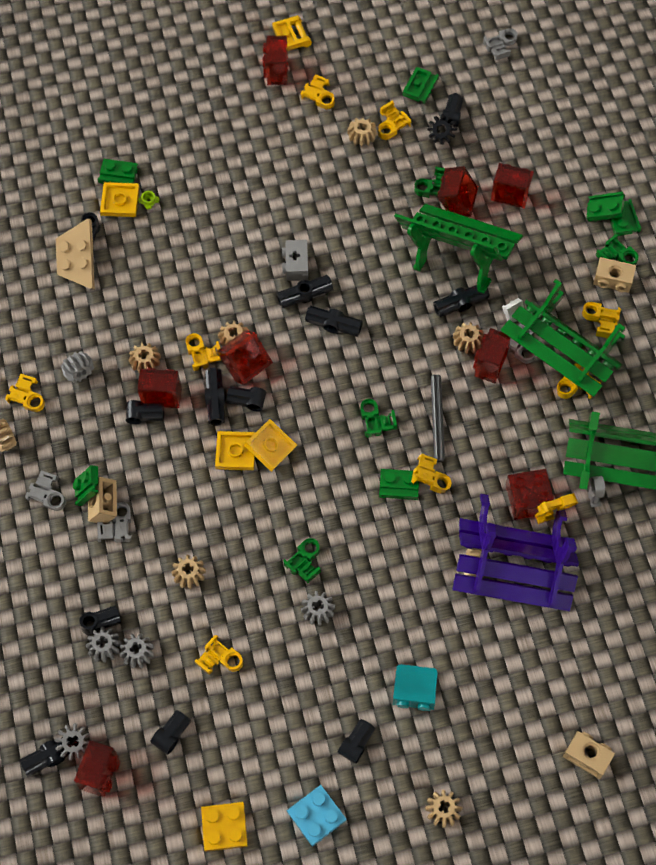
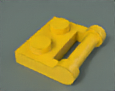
[272,16,312,52]

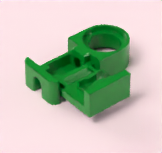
[414,167,451,201]
[596,234,639,265]
[360,399,397,438]
[283,538,321,583]

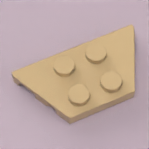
[56,219,95,289]

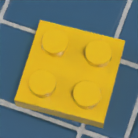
[100,182,140,217]
[244,419,297,472]
[215,431,256,470]
[201,802,248,852]

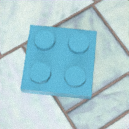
[287,785,347,847]

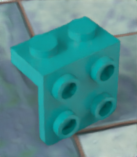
[392,664,438,711]

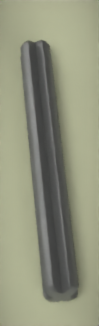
[431,375,445,462]

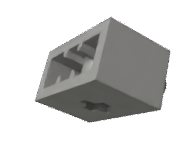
[282,240,308,281]

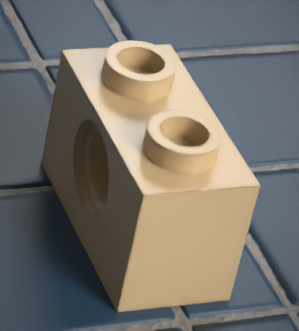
[593,257,636,293]
[88,477,117,524]
[563,731,615,779]

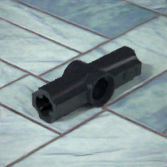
[276,275,333,308]
[433,285,490,317]
[305,306,363,337]
[205,367,225,426]
[19,736,85,777]

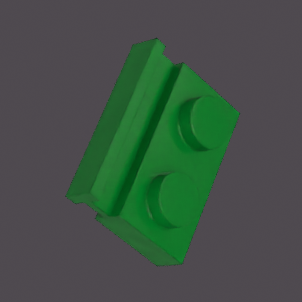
[402,67,439,104]
[98,159,139,184]
[586,191,625,222]
[609,199,641,236]
[73,465,98,506]
[379,469,419,500]

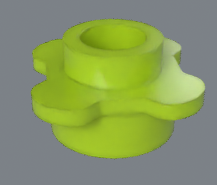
[138,191,160,209]

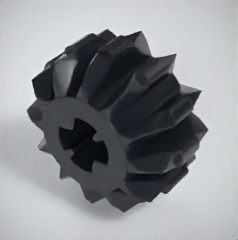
[427,114,458,145]

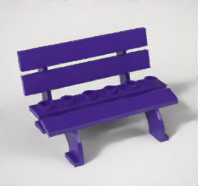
[452,494,579,611]

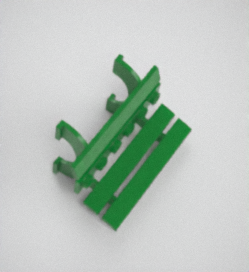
[394,204,523,293]
[500,279,625,397]
[563,411,656,490]

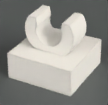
[502,298,524,322]

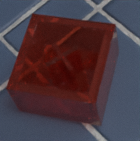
[262,36,288,85]
[491,163,534,209]
[437,166,478,217]
[473,328,511,384]
[216,330,273,384]
[137,368,182,408]
[505,469,554,520]
[74,740,121,797]

